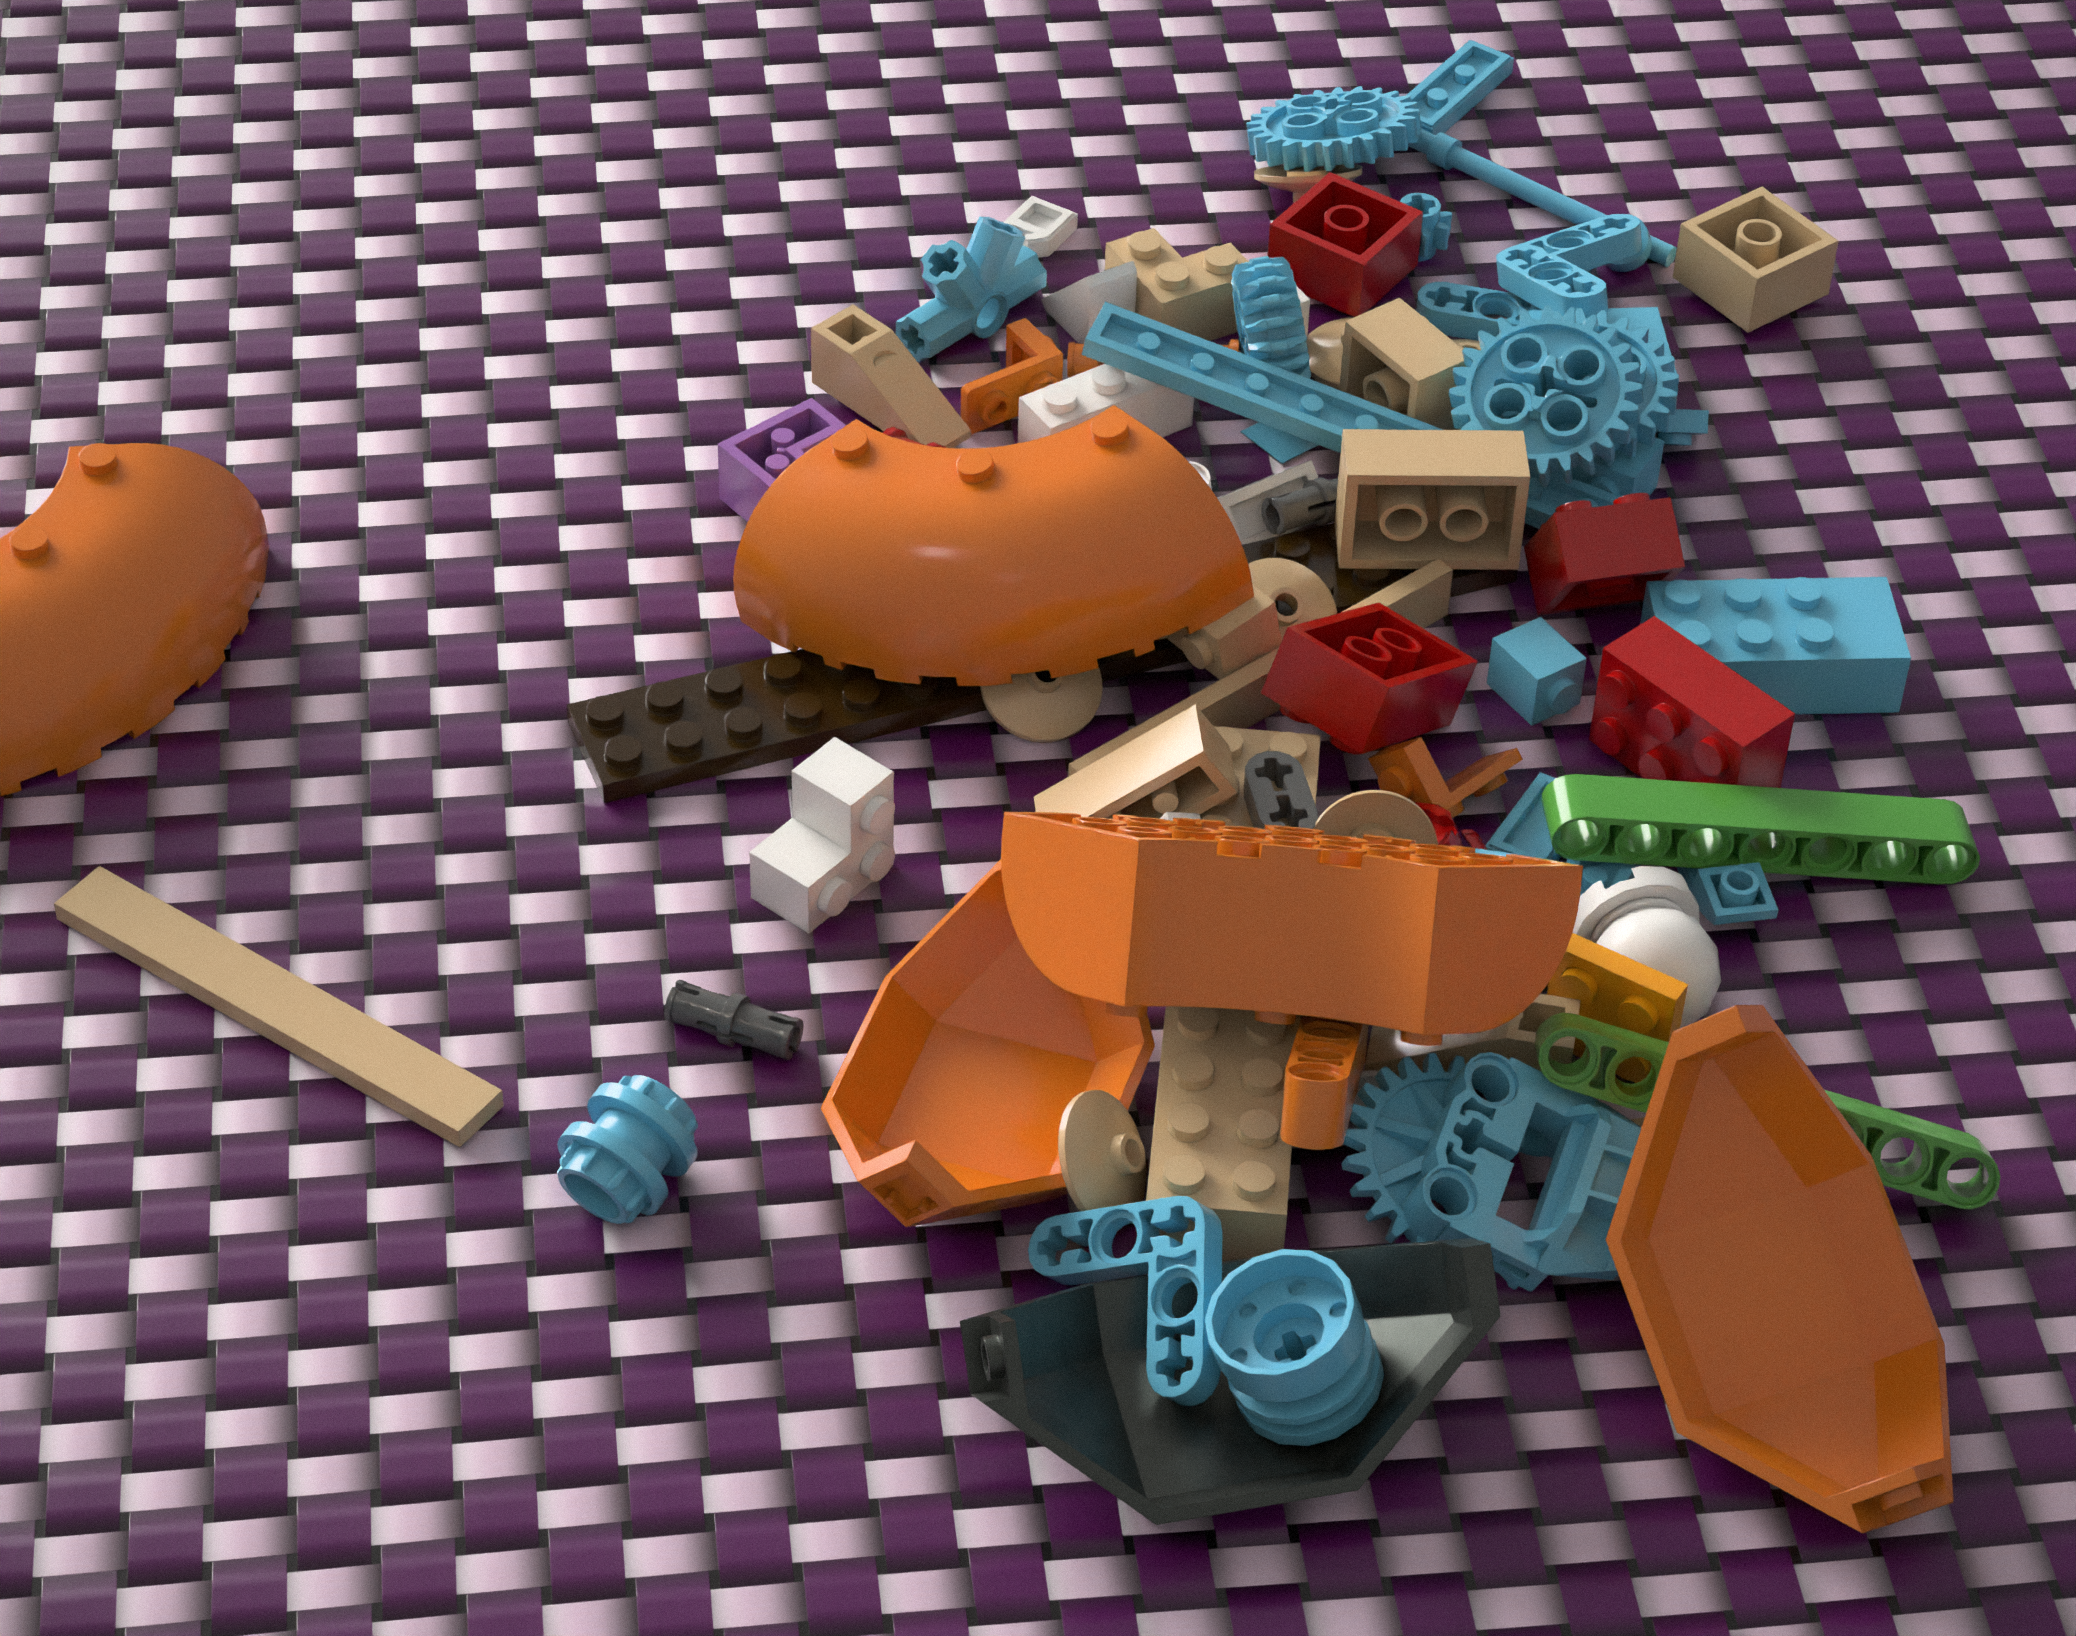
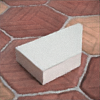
[1004,196,1078,258]

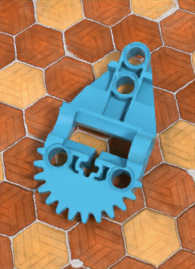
[1341,1052,1641,1292]

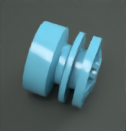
[1205,1249,1384,1446]

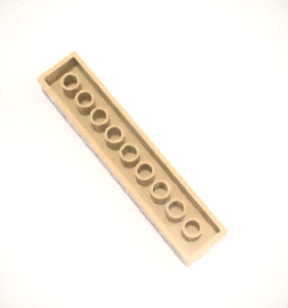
[1146,726,1321,1262]

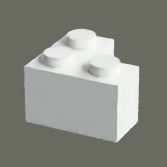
[749,737,895,934]

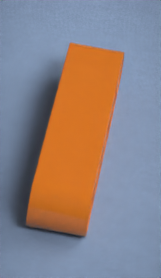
[1280,1015,1369,1150]

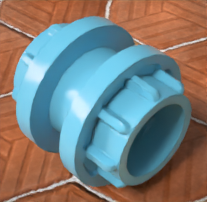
[557,1075,698,1224]

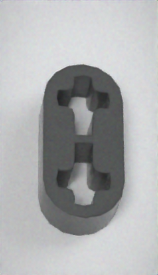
[1243,751,1318,829]

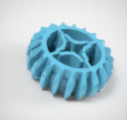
[1231,256,1311,379]

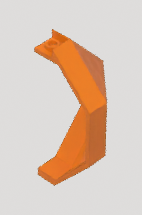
[821,859,1155,1227]
[1606,1005,1953,1533]

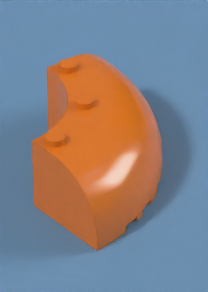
[733,405,1254,686]
[0,443,269,796]
[1001,812,1583,1046]

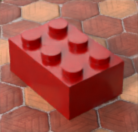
[1261,602,1478,754]
[1589,616,1795,788]

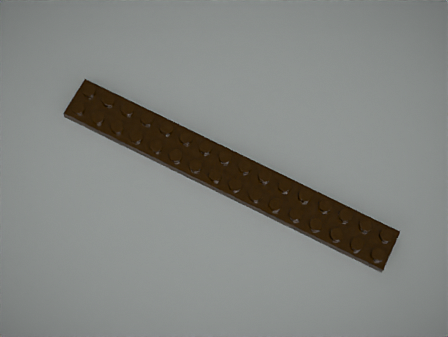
[567,523,1518,803]

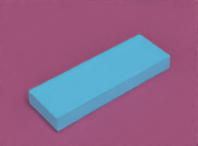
[1406,40,1514,135]

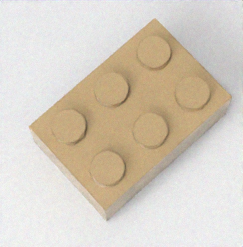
[1334,429,1530,570]

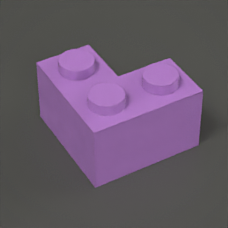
[718,398,846,522]

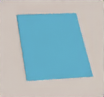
[1241,422,1318,464]

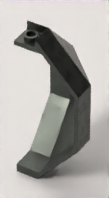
[960,1238,1501,1525]

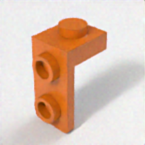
[961,318,1063,435]
[1368,737,1523,818]

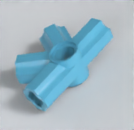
[896,216,1047,363]

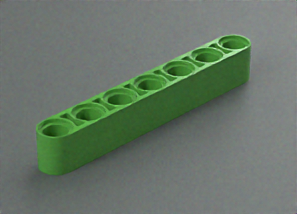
[1541,774,1980,884]
[1534,1013,2000,1209]

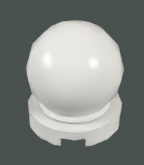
[1572,866,1721,1028]

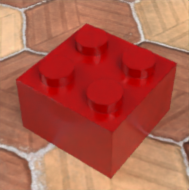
[1267,172,1423,317]
[1524,493,1685,616]

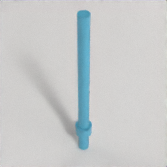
[1408,129,1677,267]

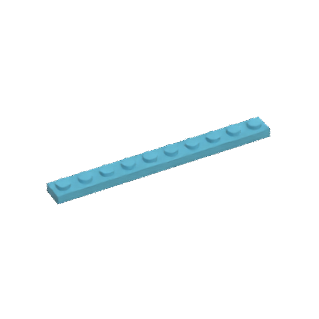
[1082,302,1621,529]

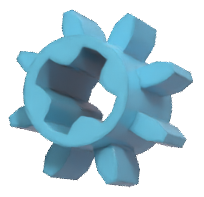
[1400,193,1452,262]

